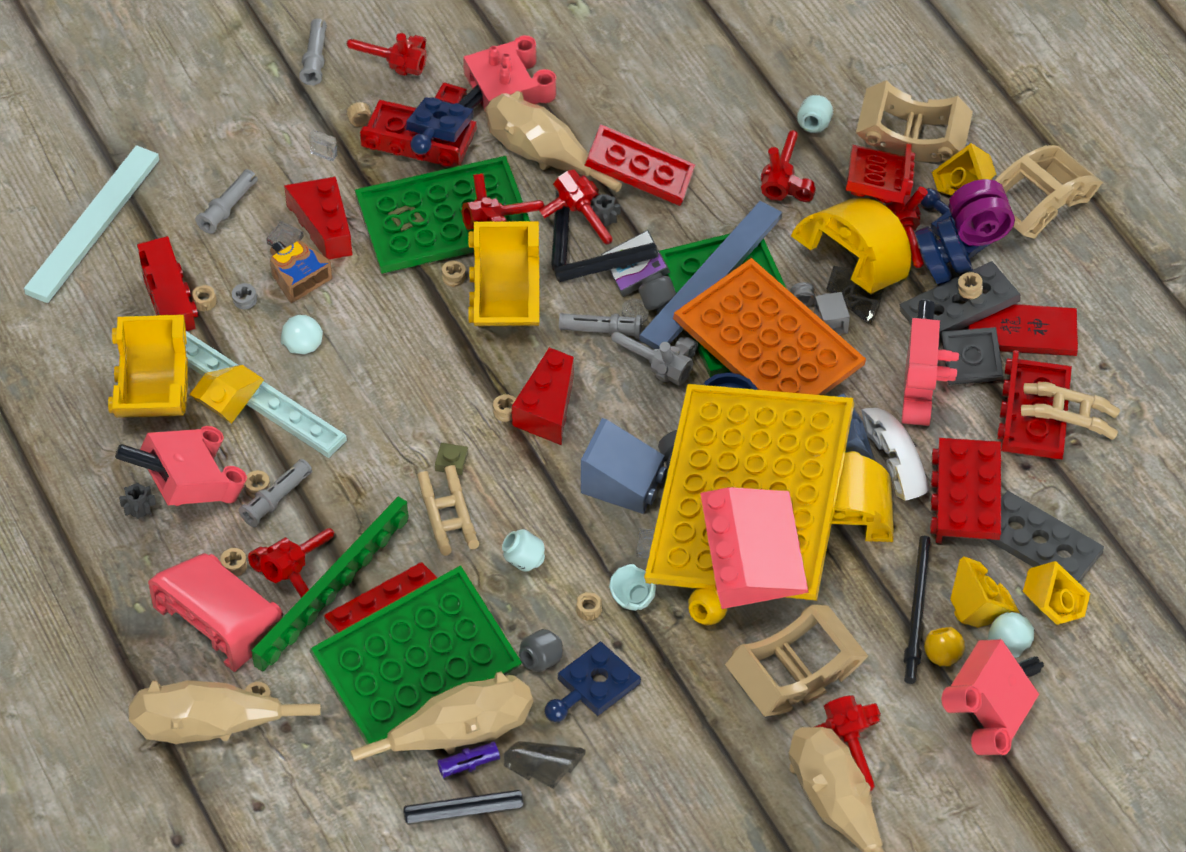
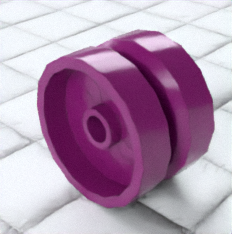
[948,179,1015,246]

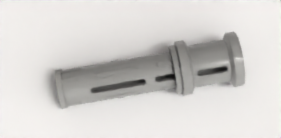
[299,19,327,85]
[195,169,258,234]
[559,313,642,339]
[239,459,312,527]

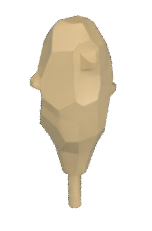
[485,91,622,192]
[350,672,533,762]
[129,680,321,744]
[789,727,884,852]

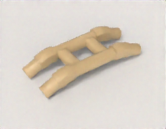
[1021,382,1120,440]
[417,465,479,556]

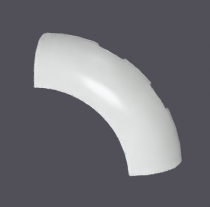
[861,408,929,501]

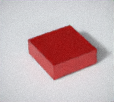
[434,82,467,104]

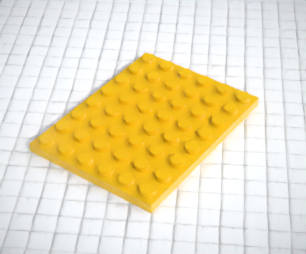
[644,384,854,601]

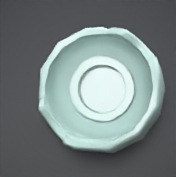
[280,315,323,355]
[609,564,656,611]
[988,612,1034,658]

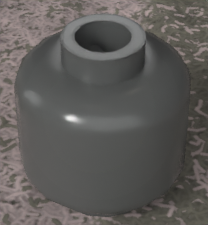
[638,273,677,314]
[519,629,563,672]

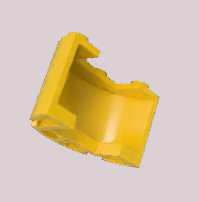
[791,197,911,294]
[468,221,540,326]
[108,315,188,418]
[832,451,894,542]

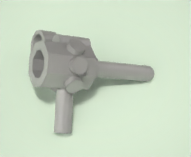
[611,332,698,386]

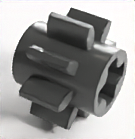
[591,194,620,227]
[119,483,156,519]

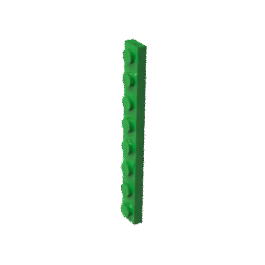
[251,496,409,672]

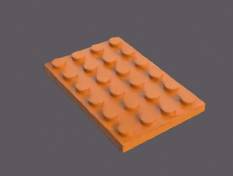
[673,258,866,395]

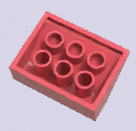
[700,487,809,609]

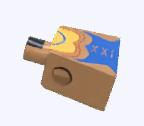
[270,241,332,304]

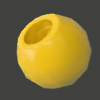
[688,588,728,626]
[924,627,965,666]

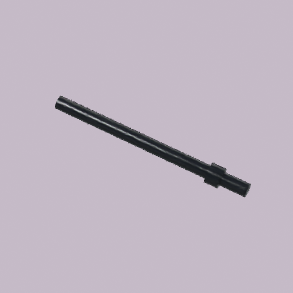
[903,536,931,684]

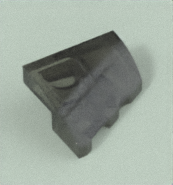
[826,265,885,325]
[504,741,586,789]

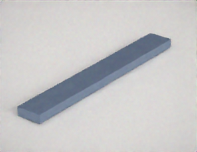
[639,201,782,349]

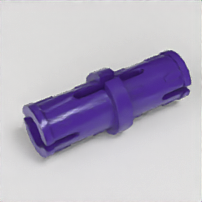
[437,741,500,778]

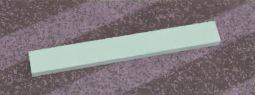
[24,145,159,303]
[185,331,347,458]

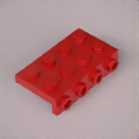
[360,99,477,167]
[846,144,915,204]
[997,350,1072,460]
[930,438,1001,544]
[323,562,438,634]

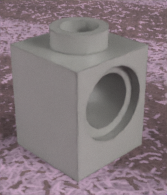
[814,292,850,335]

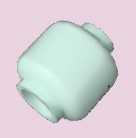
[797,95,833,133]
[502,529,545,572]

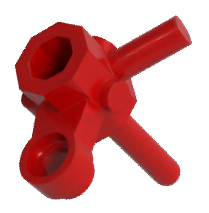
[346,33,427,76]
[761,130,816,202]
[539,169,613,245]
[461,173,545,230]
[885,186,928,268]
[248,528,335,598]
[814,695,881,791]

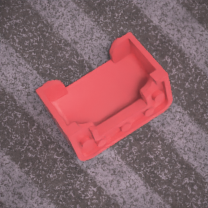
[148,553,283,672]

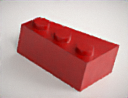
[284,176,352,260]
[137,236,198,331]
[512,347,574,446]

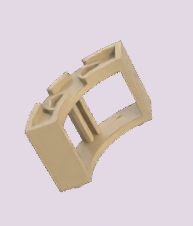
[856,80,973,162]
[995,145,1103,239]
[725,605,868,716]

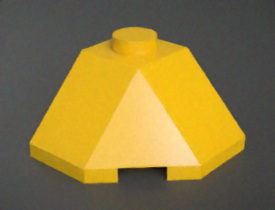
[932,143,996,195]
[189,365,264,424]
[950,556,1020,628]
[1023,561,1090,625]

